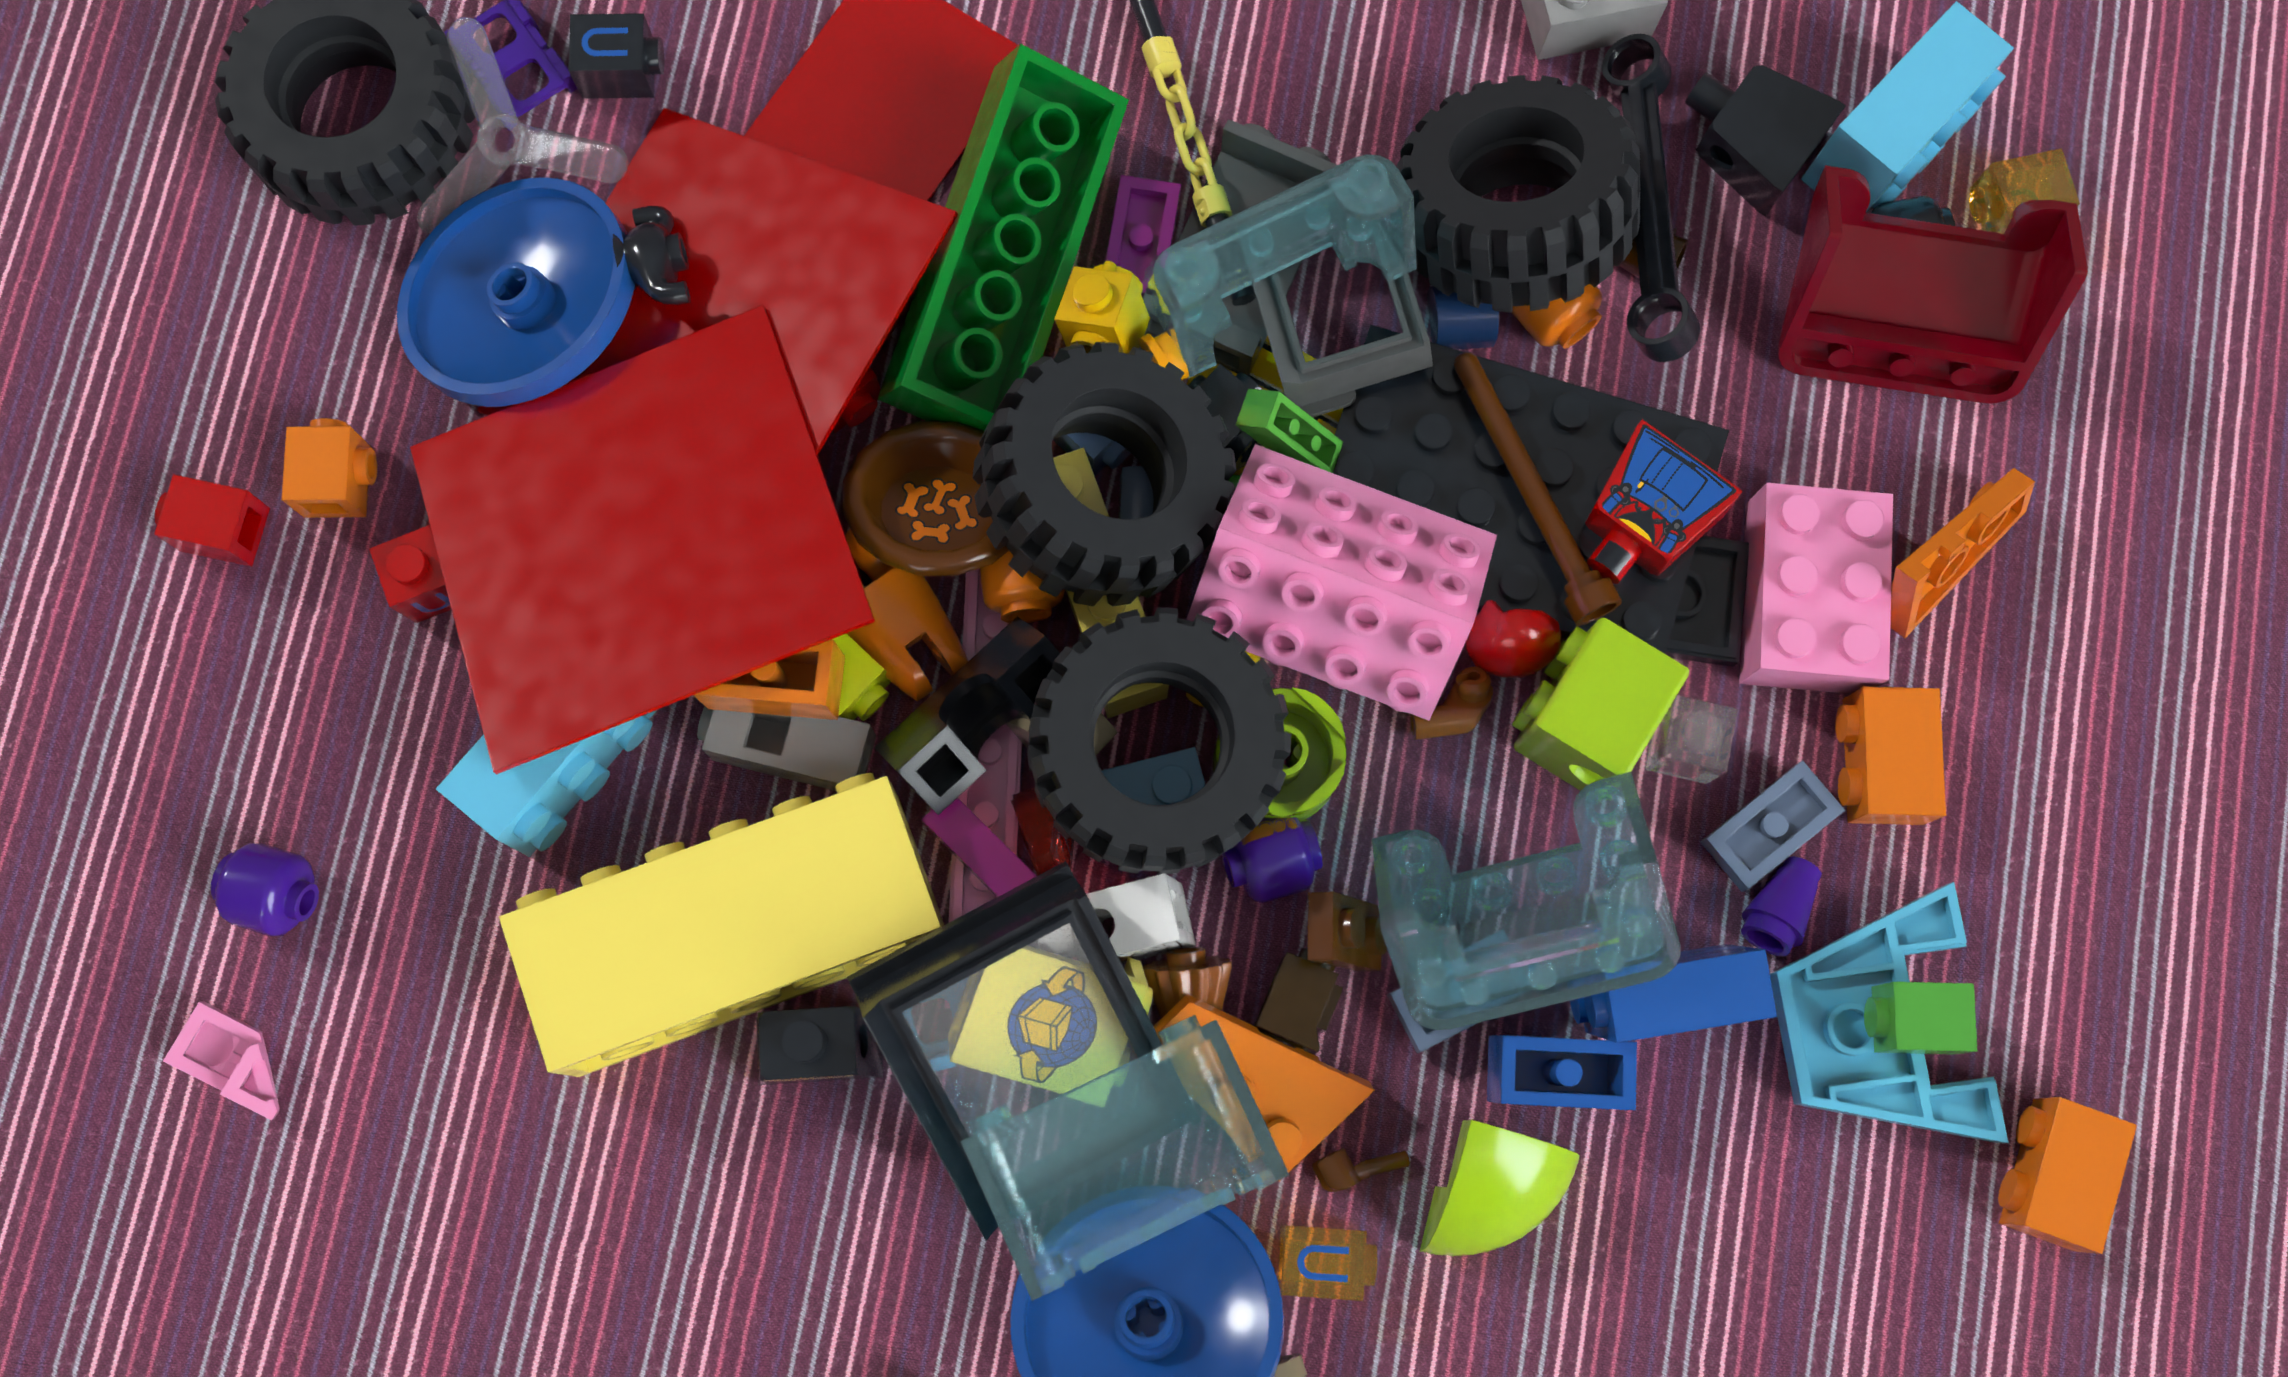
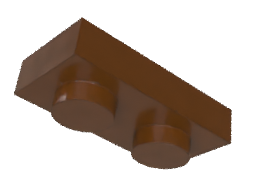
[1307,892,1389,971]

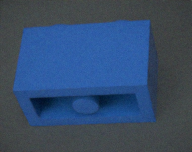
[1487,1035,1637,1110]

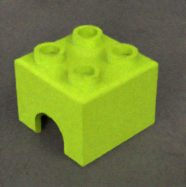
[1512,618,1689,799]

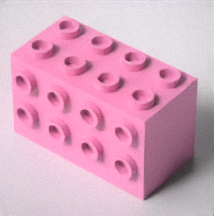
[1187,444,1497,721]

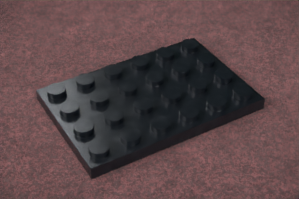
[1333,325,1729,654]

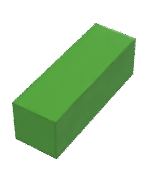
[1235,389,1343,473]

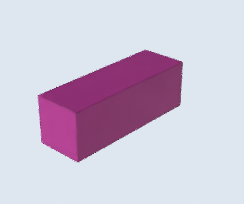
[921,798,1036,897]

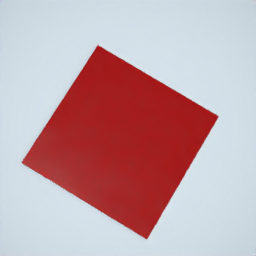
[477,108,958,456]
[410,305,876,775]

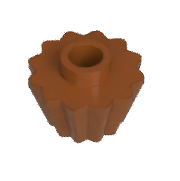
[1142,947,1232,1018]

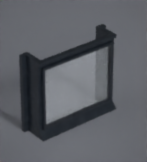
[847,861,1200,1241]

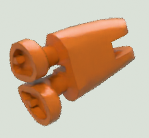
[845,529,968,702]

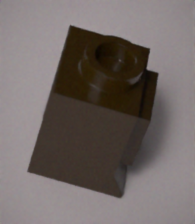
[1254,948,1343,1054]

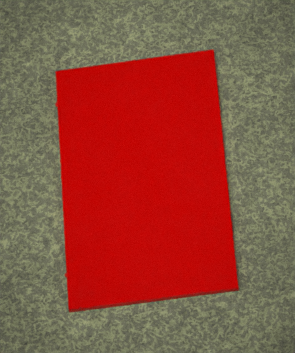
[744,0,1018,201]

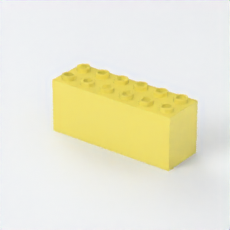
[498,773,944,1077]

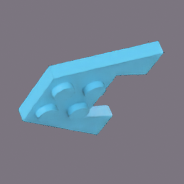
[1770,882,2009,1143]

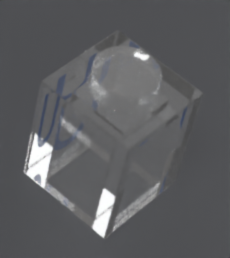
[1645,695,1738,784]

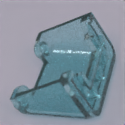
[1143,154,1417,379]
[961,1015,1290,1301]

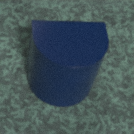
[1427,286,1499,350]

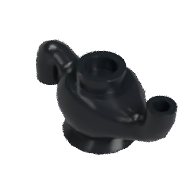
[613,206,691,305]

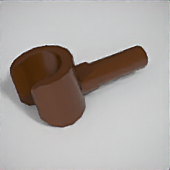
[1312,1147,1410,1193]

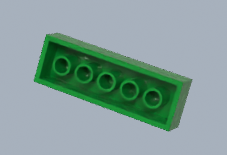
[877,44,1129,431]

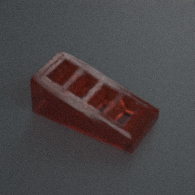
[1010,787,1074,876]

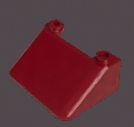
[1778,165,2088,404]

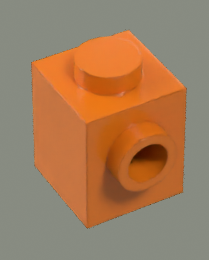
[281,418,377,518]

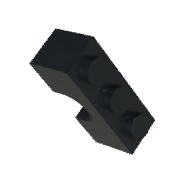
[874,616,1060,815]

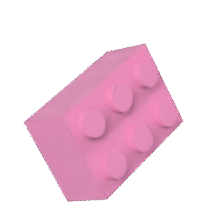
[1739,483,1893,694]

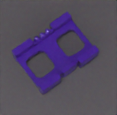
[444,0,577,131]

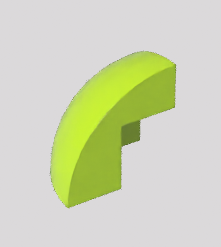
[1420,1120,1580,1256]

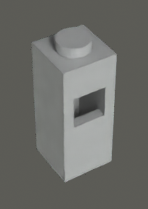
[697,707,877,791]

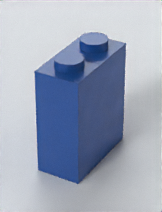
[1569,944,1777,1043]

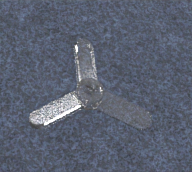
[417,17,628,234]

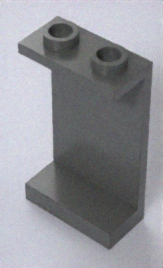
[1143,119,1341,376]

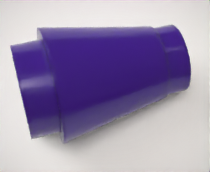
[1741,856,1822,956]

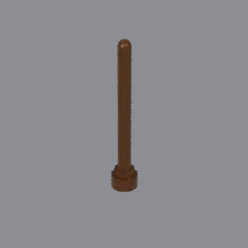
[1454,351,1622,626]

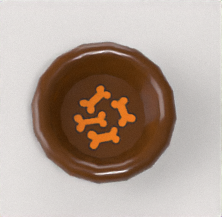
[842,421,1009,576]

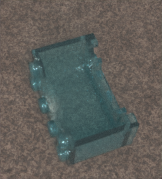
[1372,772,1681,1030]

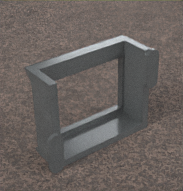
[1233,177,1433,417]

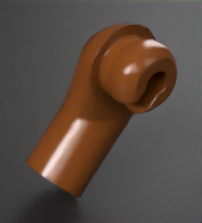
[1410,667,1493,740]

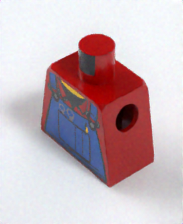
[1585,419,1743,584]

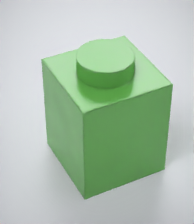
[1864,982,1977,1054]

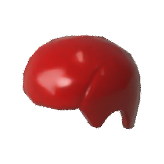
[1464,600,1562,678]

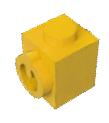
[1054,261,1150,354]

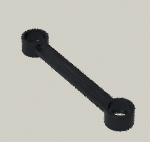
[1602,33,1700,362]

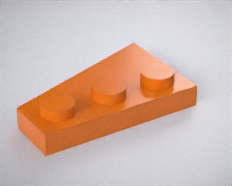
[1890,468,2035,638]
[1153,994,1375,1182]

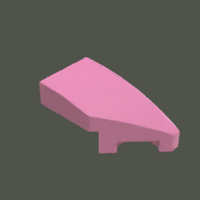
[163,1001,280,1120]

